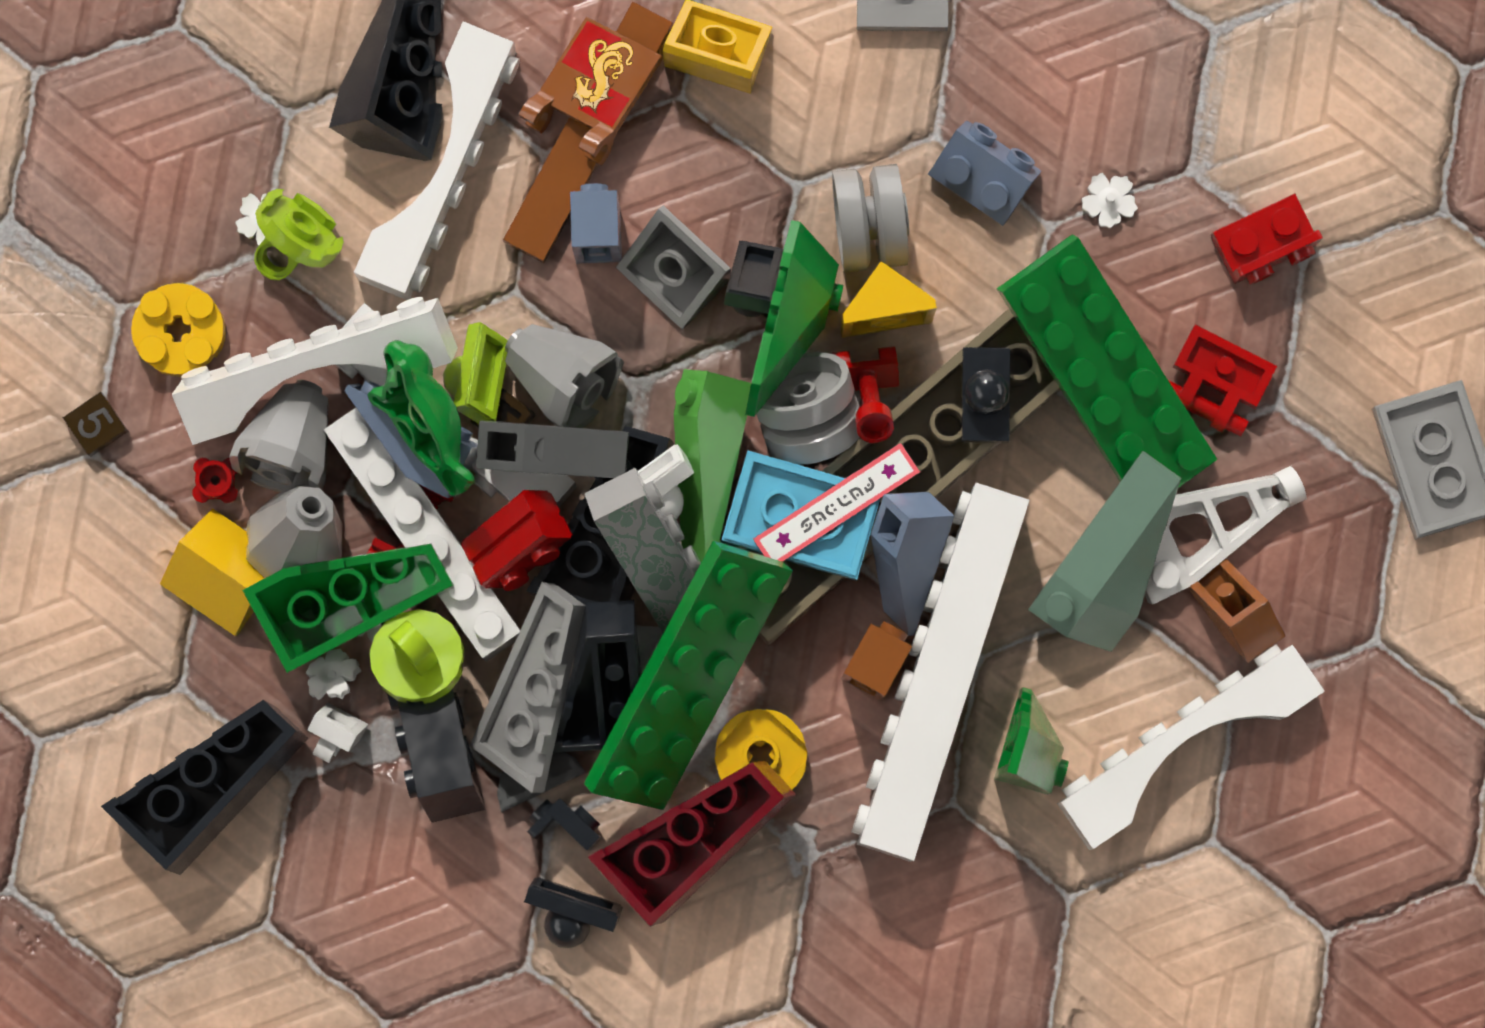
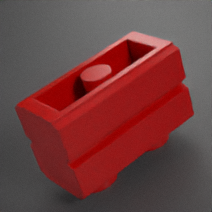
[461,490,572,591]

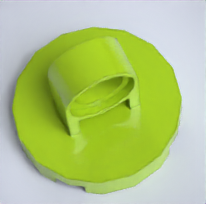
[254,189,344,280]
[369,609,464,703]

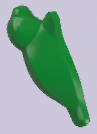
[367,340,475,496]

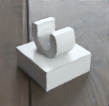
[308,703,368,763]

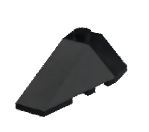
[329,0,442,161]

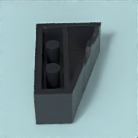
[553,600,641,753]

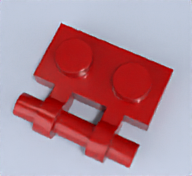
[1168,324,1277,437]

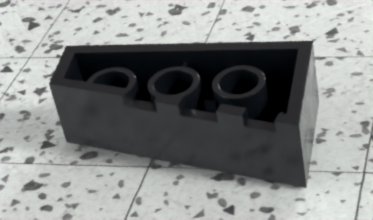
[526,425,675,611]
[101,700,309,875]

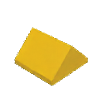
[663,0,772,94]
[840,261,937,338]
[160,508,264,637]

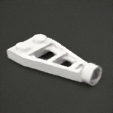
[1145,466,1307,605]

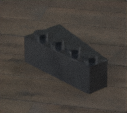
[381,610,486,823]

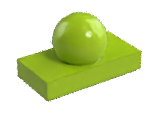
[443,322,508,424]

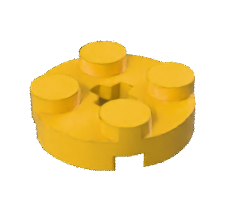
[131,283,226,377]
[714,709,807,790]

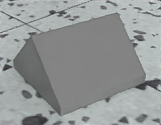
[616,205,731,329]

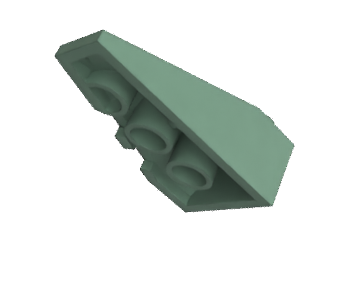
[1028,451,1181,652]

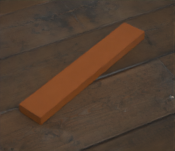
[503,1,673,263]

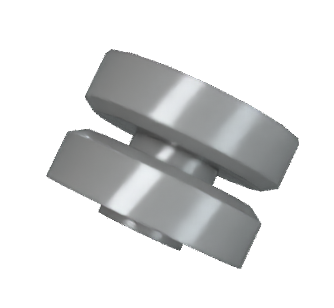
[832,164,909,273]
[756,352,860,465]

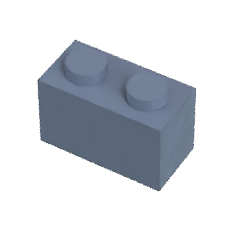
[570,183,622,264]

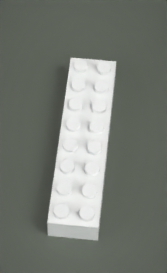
[851,483,1030,862]

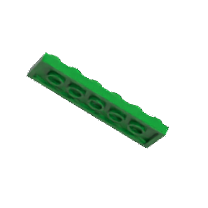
[997,234,1218,488]
[584,541,793,810]

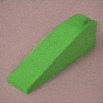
[674,369,751,562]

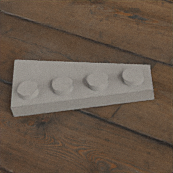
[470,582,586,793]

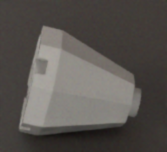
[505,324,624,428]
[229,380,329,493]
[246,487,342,578]

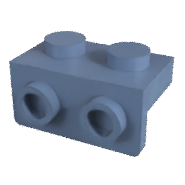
[928,121,1041,226]

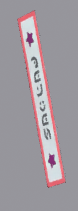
[753,443,920,562]

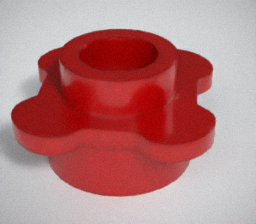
[192,457,238,504]

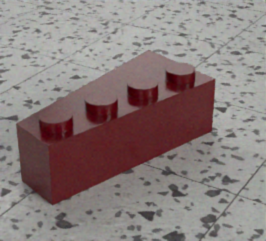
[588,760,796,927]

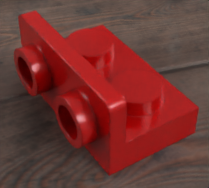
[1210,193,1323,285]

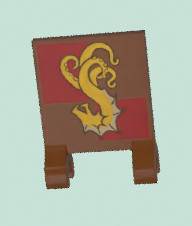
[519,16,663,166]

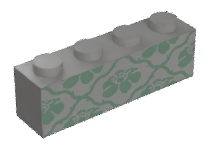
[585,468,701,633]

